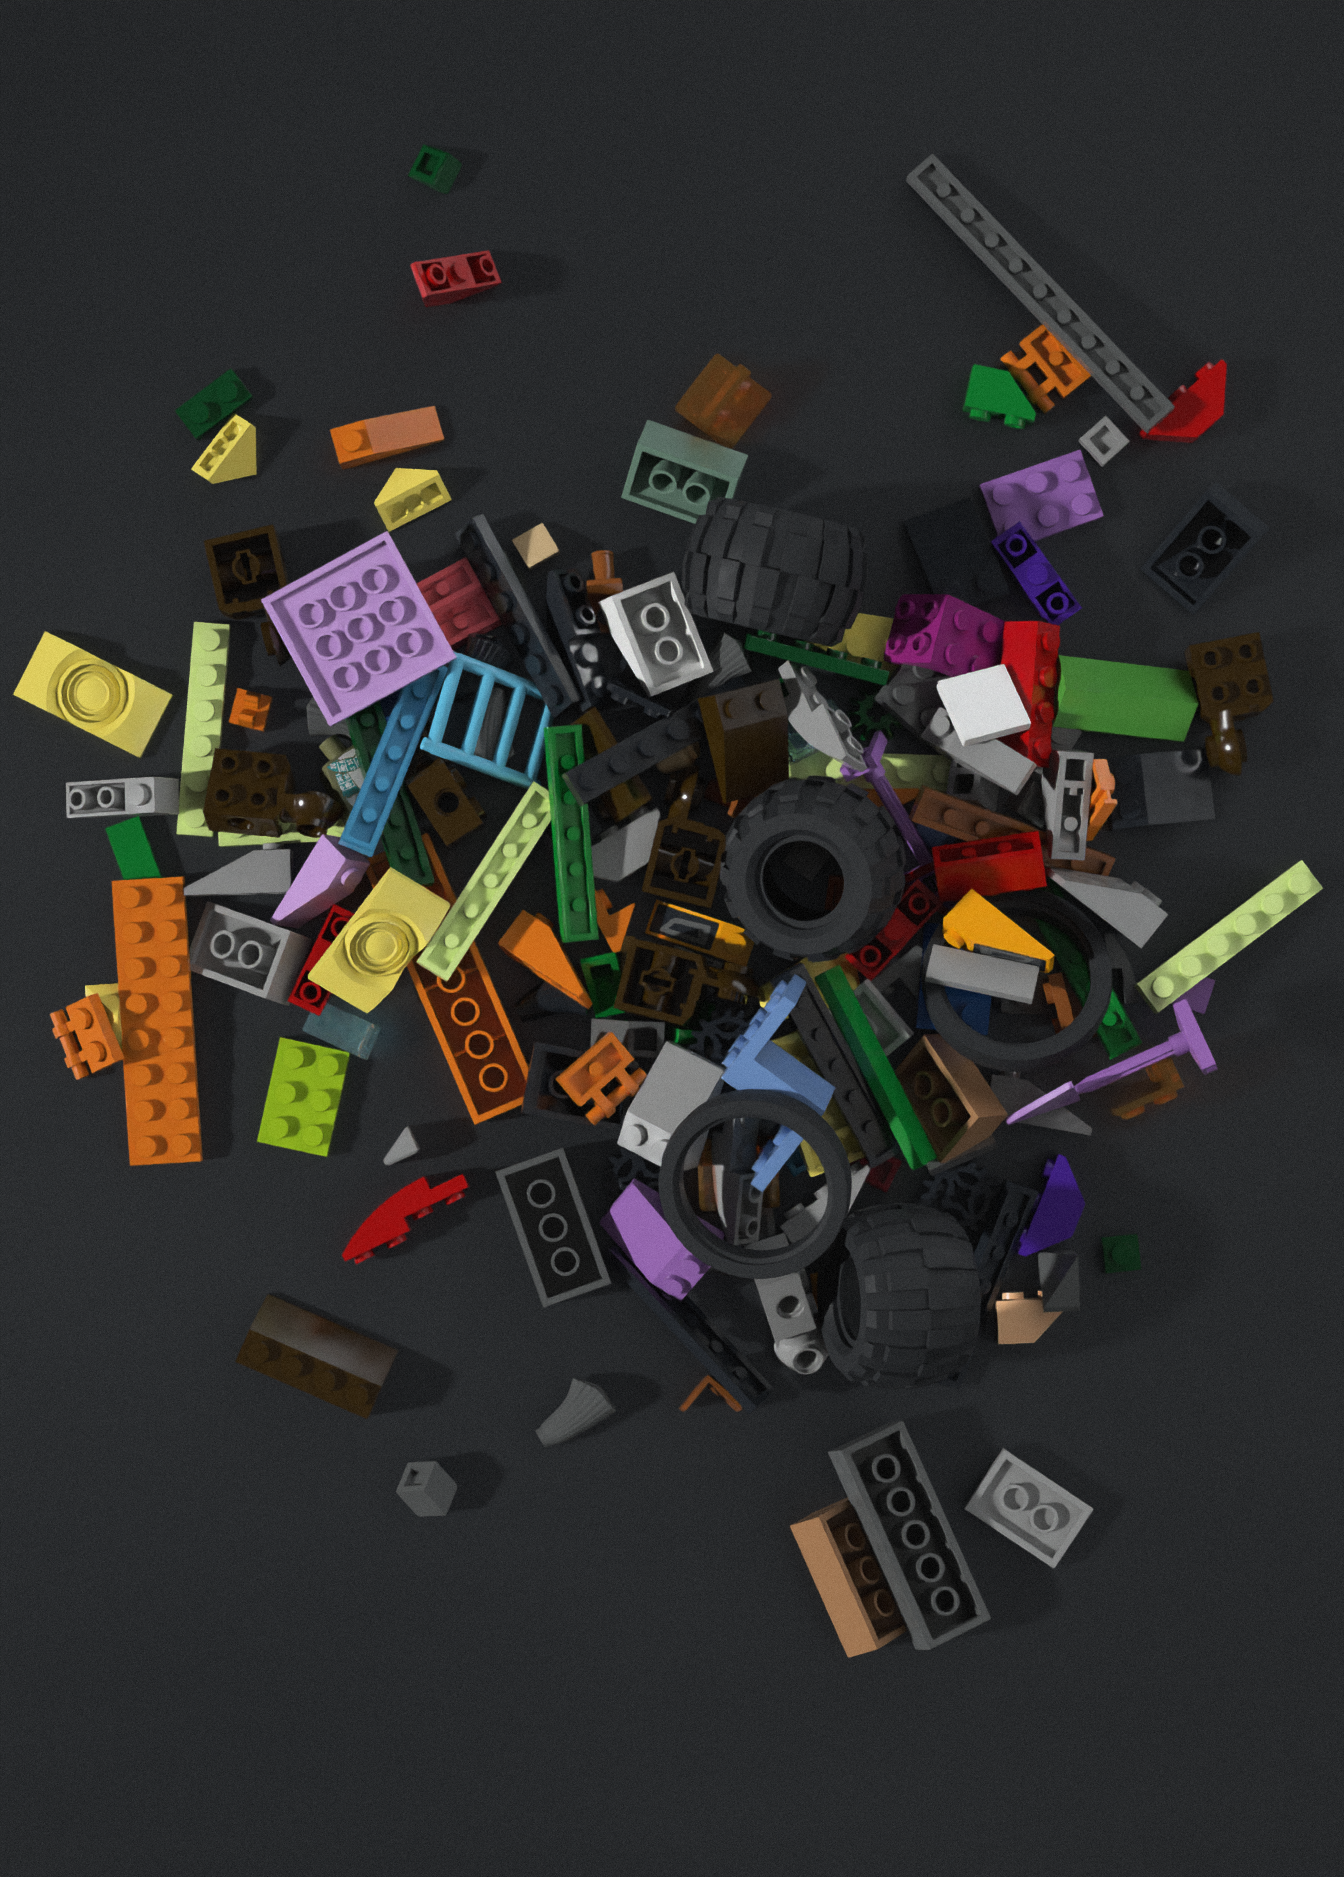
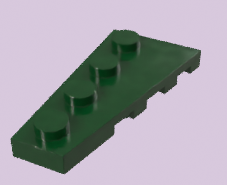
[743,630,889,686]

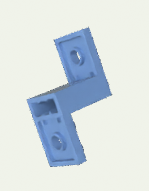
[721,974,835,1192]

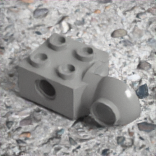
[744,1233,829,1375]

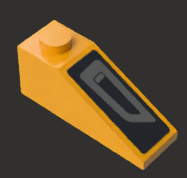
[942,889,1055,973]
[645,899,754,967]

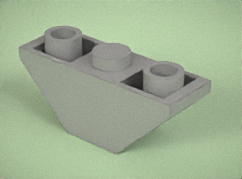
[591,806,660,883]

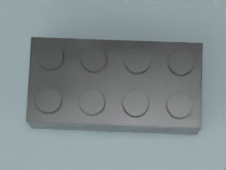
[495,1147,612,1308]

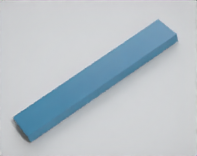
[338,666,448,858]

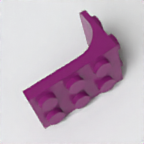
[884,594,1005,677]

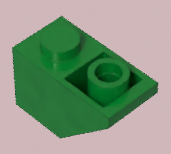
[963,364,1036,429]

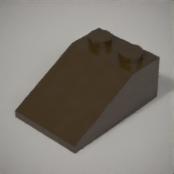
[698,679,789,803]

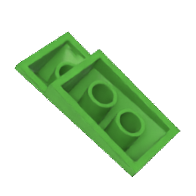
[1052,655,1199,742]

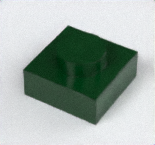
[1101,1234,1141,1273]

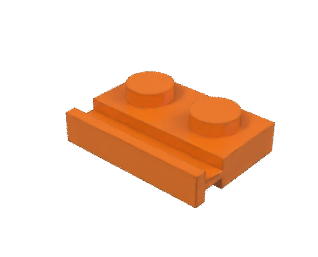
[1086,759,1118,841]

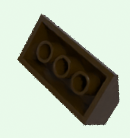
[235,1294,399,1419]

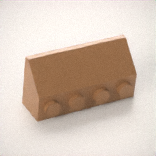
[790,1497,907,1658]

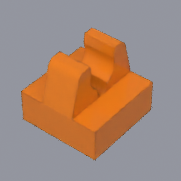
[229,688,273,732]

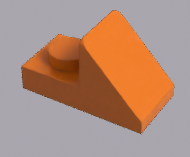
[595,888,636,954]

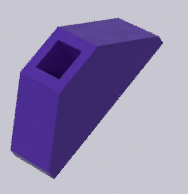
[990,521,1082,625]
[1016,1154,1085,1256]

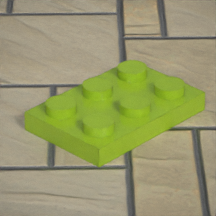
[257,1037,351,1157]

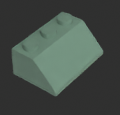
[621,420,748,524]

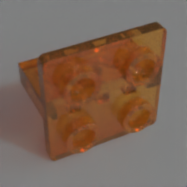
[675,354,772,449]

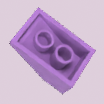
[599,1178,725,1301]

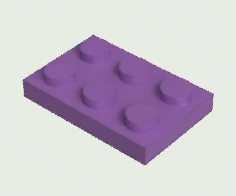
[979,450,1104,542]

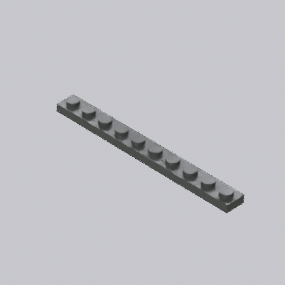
[906,154,1175,434]

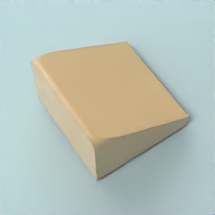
[512,523,560,571]

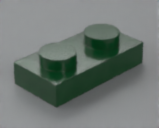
[175,368,254,441]

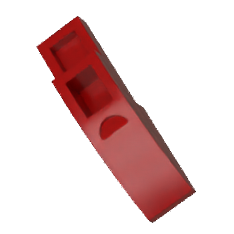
[342,1173,470,1264]

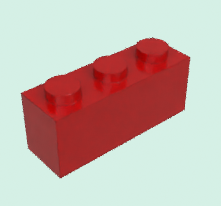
[932,831,1047,902]

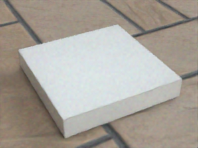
[936,664,1031,747]

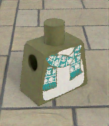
[319,734,364,825]

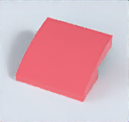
[416,557,502,651]

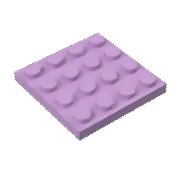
[261,531,457,727]

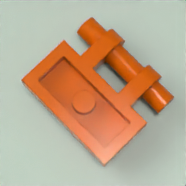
[1000,324,1091,414]
[50,993,125,1080]
[556,1032,647,1125]

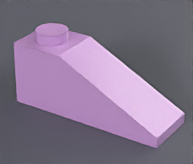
[270,834,370,928]

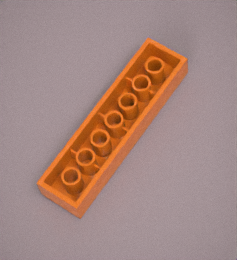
[366,833,529,1125]

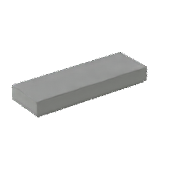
[925,944,1040,1004]

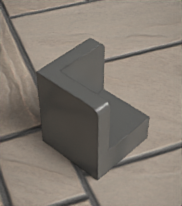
[396,1461,457,1517]

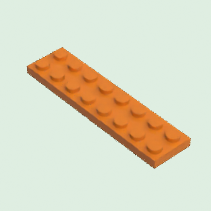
[112,876,203,1166]

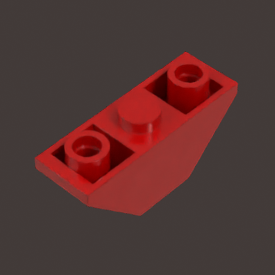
[410,250,502,308]
[1138,359,1227,443]
[844,879,943,981]
[287,904,354,1016]

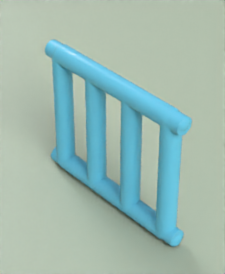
[420,651,554,790]

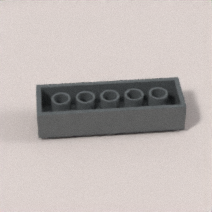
[828,1420,991,1650]

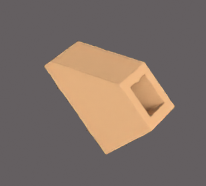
[994,1291,1062,1344]

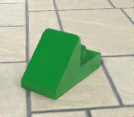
[580,952,625,1018]

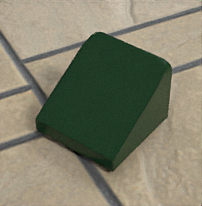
[408,144,462,194]

